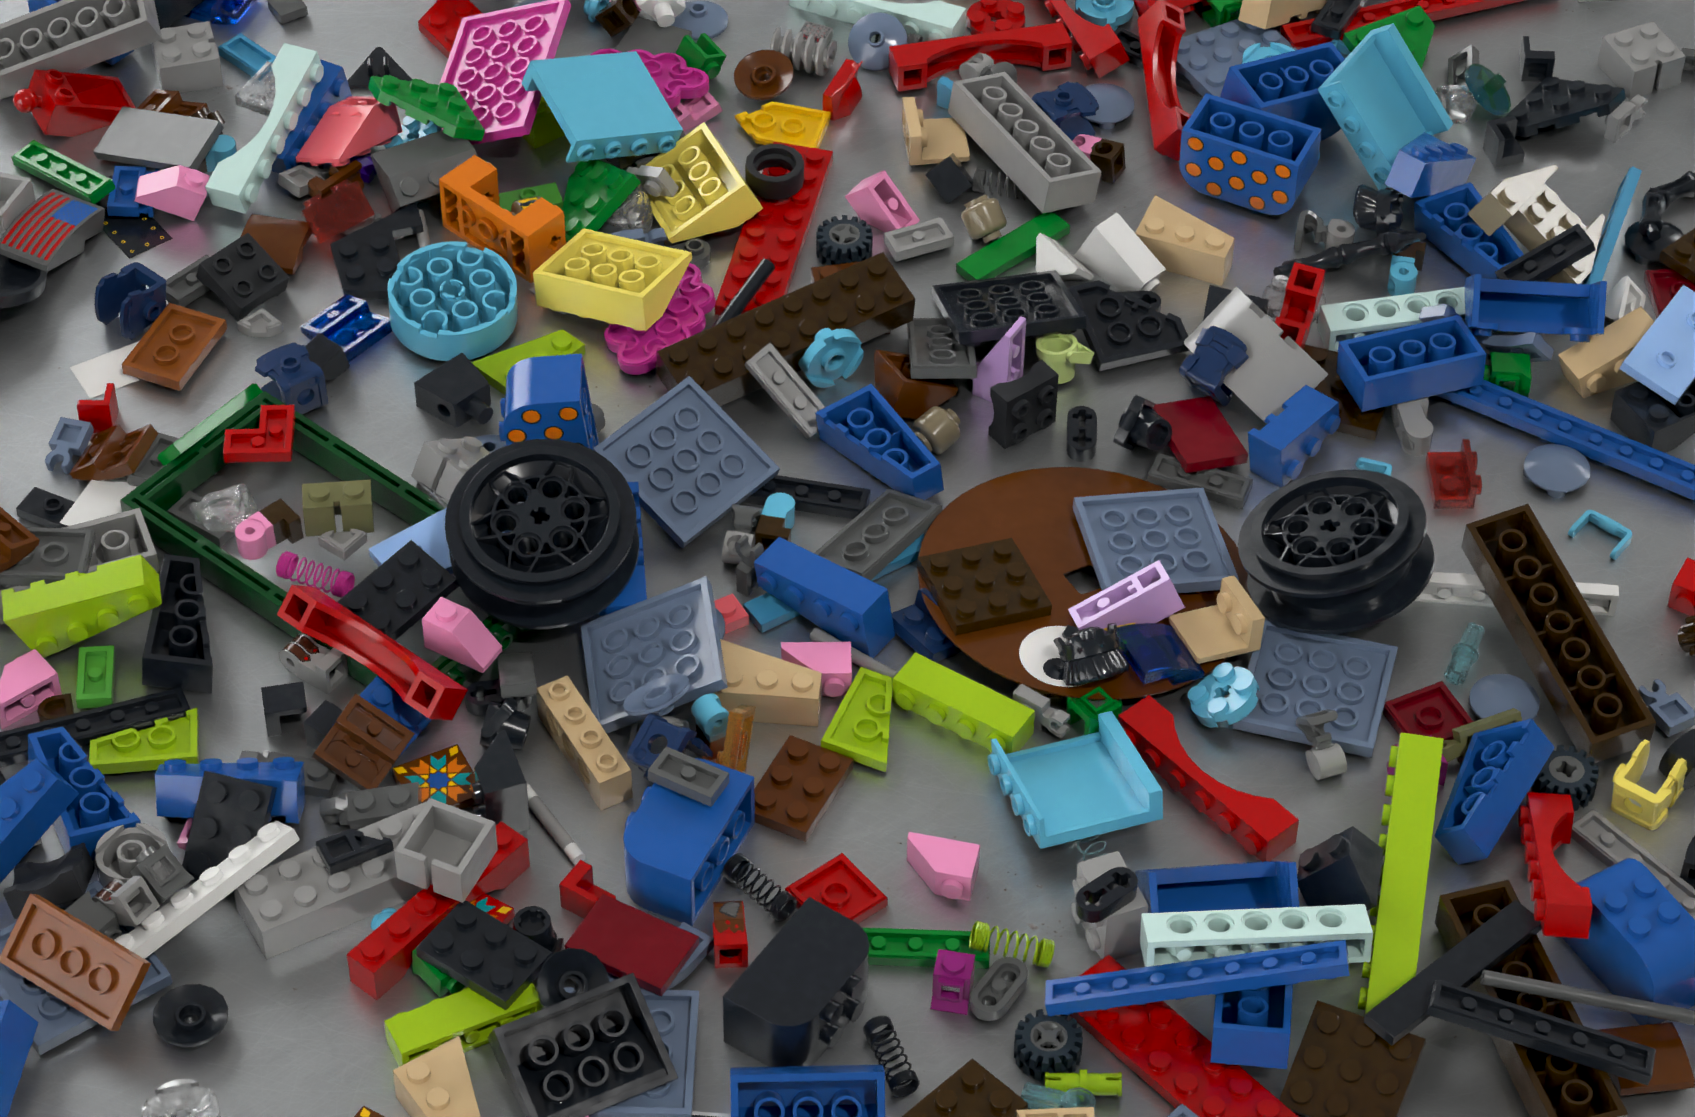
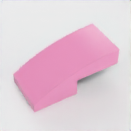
[671,92,723,131]

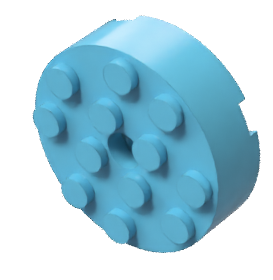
[387,241,518,361]

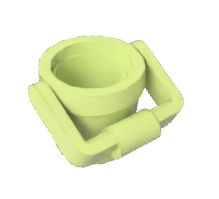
[1036,332,1094,384]

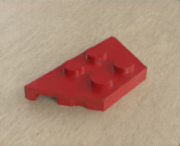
[418,0,483,59]

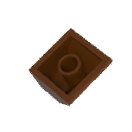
[874,350,958,419]

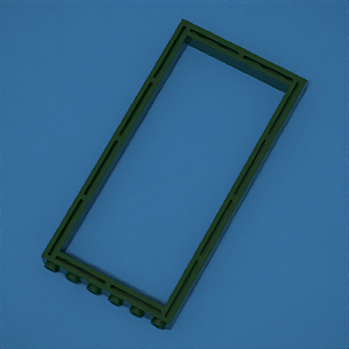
[120,391,530,687]

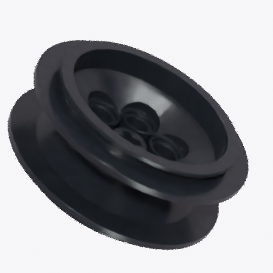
[445,439,639,629]
[1238,469,1435,634]

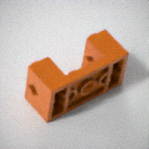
[439,155,566,283]

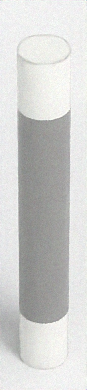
[527,784,586,865]

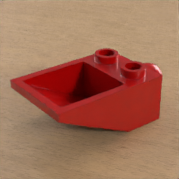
[13,69,136,137]

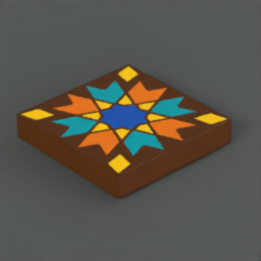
[392,744,476,810]

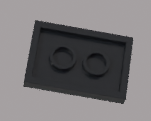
[337,540,459,640]
[182,771,277,882]
[416,900,552,1010]

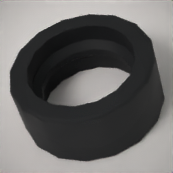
[745,144,804,200]

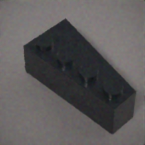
[142,554,213,693]

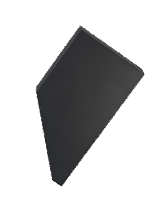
[316,828,394,875]

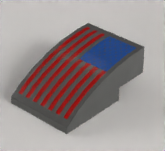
[0,189,105,272]

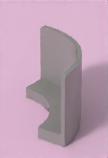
[1184,286,1328,424]

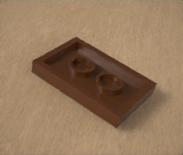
[754,735,854,842]

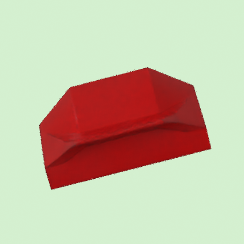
[823,59,863,121]

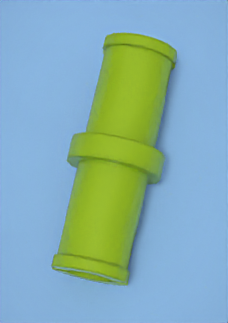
[1045,1069,1122,1100]

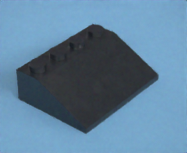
[487,973,678,1117]

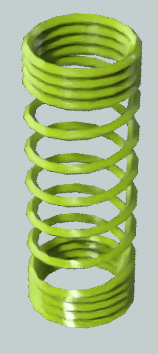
[969,920,1055,968]

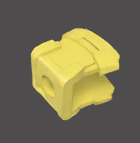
[1610,739,1687,831]

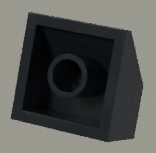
[470,731,530,832]
[1297,826,1384,911]

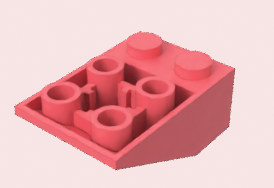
[296,96,403,167]

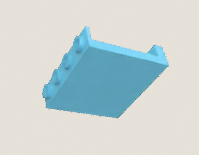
[1317,23,1453,190]
[521,51,683,163]
[987,711,1163,849]

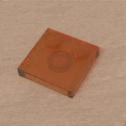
[716,704,756,774]

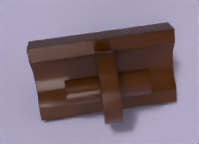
[308,160,365,210]

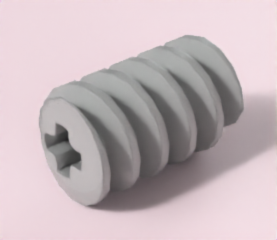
[770,27,837,76]

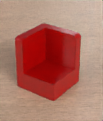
[77,383,119,433]
[559,860,616,919]

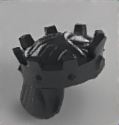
[1353,184,1404,237]
[1053,623,1130,686]

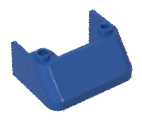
[1464,274,1607,342]
[1135,861,1300,913]

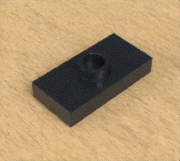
[16,487,75,528]

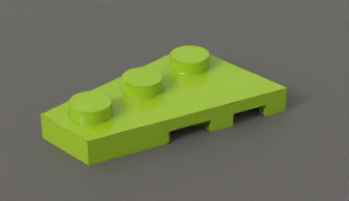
[471,329,586,395]
[821,667,893,772]
[89,708,199,774]

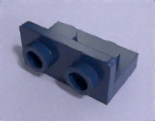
[892,588,962,662]

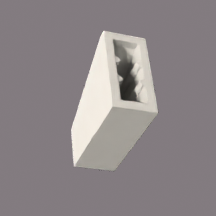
[1074,212,1166,292]

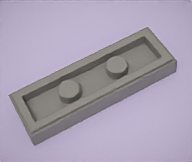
[744,343,825,440]

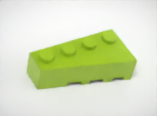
[1,554,162,658]

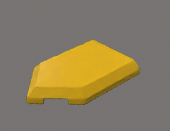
[735,101,831,148]

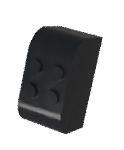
[723,897,869,1067]

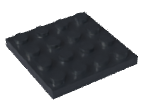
[932,270,1087,346]

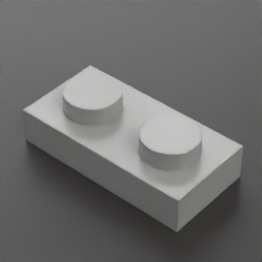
[884,217,954,262]

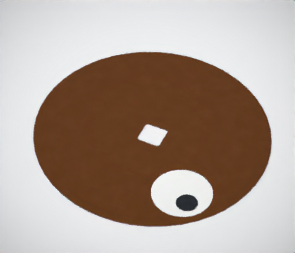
[917,467,1250,700]

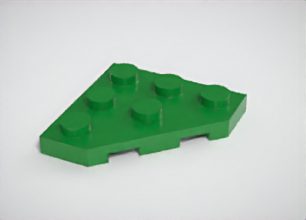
[1342,5,1435,70]
[368,75,485,141]
[562,159,641,243]

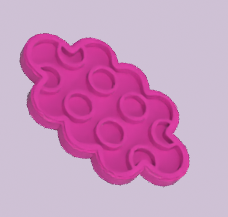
[590,48,709,109]
[604,263,716,375]

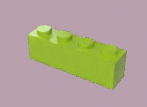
[892,652,1035,754]
[384,983,542,1067]

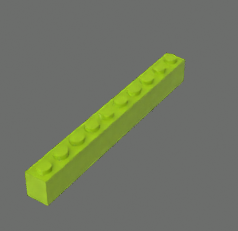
[1357,732,1444,1017]

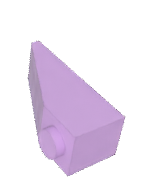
[971,316,1026,403]
[1068,560,1185,630]

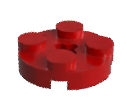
[966,0,1026,35]

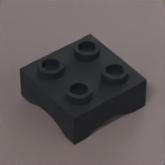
[196,233,290,322]
[988,360,1059,449]
[3,843,95,919]

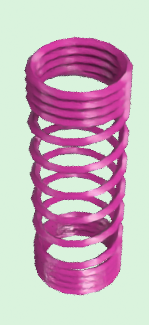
[276,551,355,598]

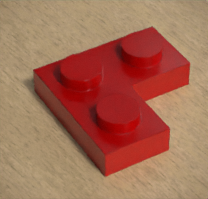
[223,405,295,463]

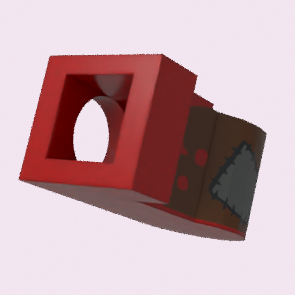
[713,901,748,969]

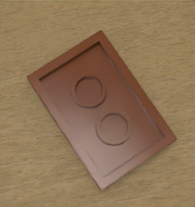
[122,303,227,391]

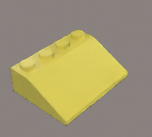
[638,122,763,243]
[533,228,692,331]

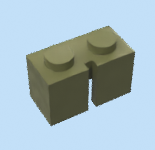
[302,480,374,537]

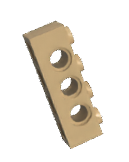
[536,675,633,811]

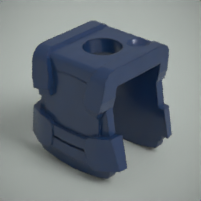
[1032,81,1099,141]
[94,262,166,340]
[1179,326,1249,406]
[255,342,328,415]
[627,713,714,784]

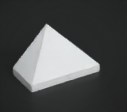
[1036,233,1094,281]
[1605,275,1646,324]

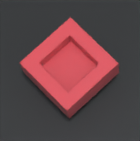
[714,593,749,634]

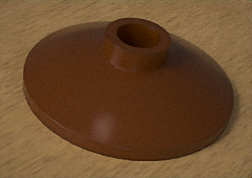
[734,50,794,100]

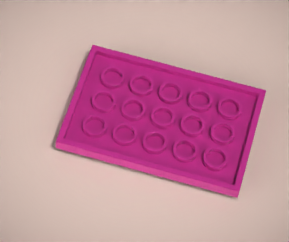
[440,0,572,145]

